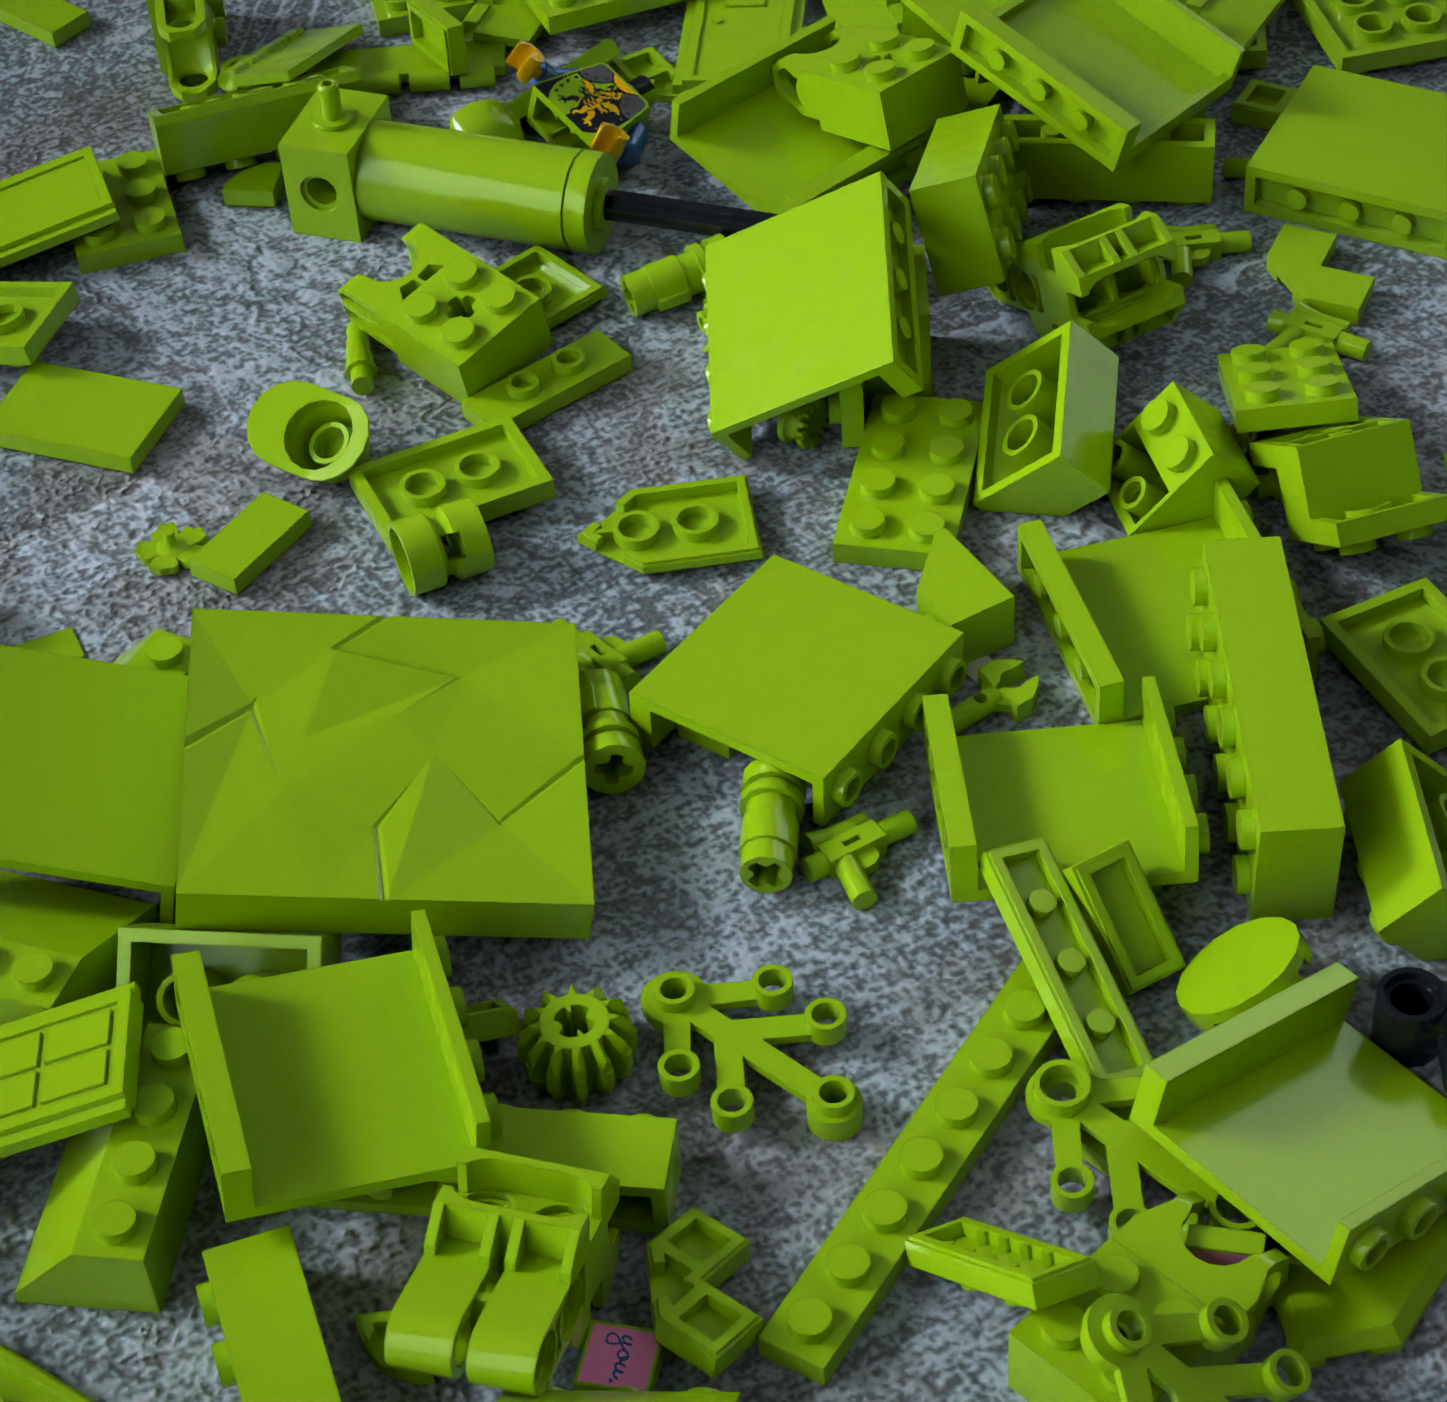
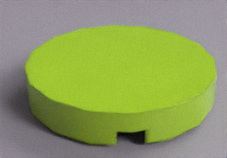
[1175,917,1312,1031]

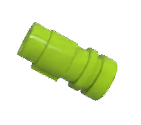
[620,233,725,317]
[579,668,646,794]
[739,759,807,893]

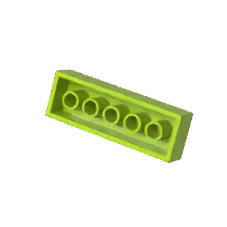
[1186,536,1346,921]

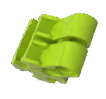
[987,202,1186,349]
[384,1146,620,1398]

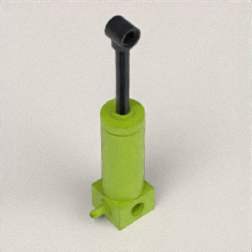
[278,79,778,254]

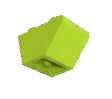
[1107,381,1260,536]

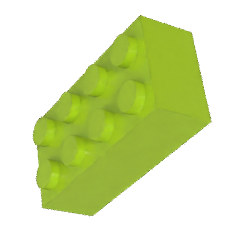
[909,104,1033,297]

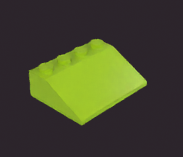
[0,870,158,1025]

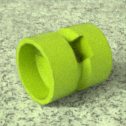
[387,496,495,597]

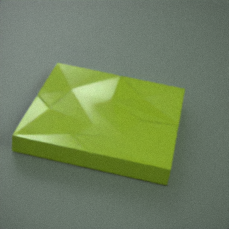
[175,608,595,939]

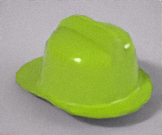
[246,380,372,484]

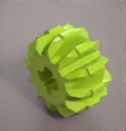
[517,983,638,1104]

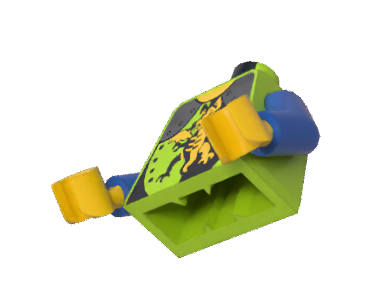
[506,41,656,168]

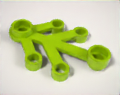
[640,964,864,1142]
[1025,1059,1265,1239]
[1080,1293,1312,1402]

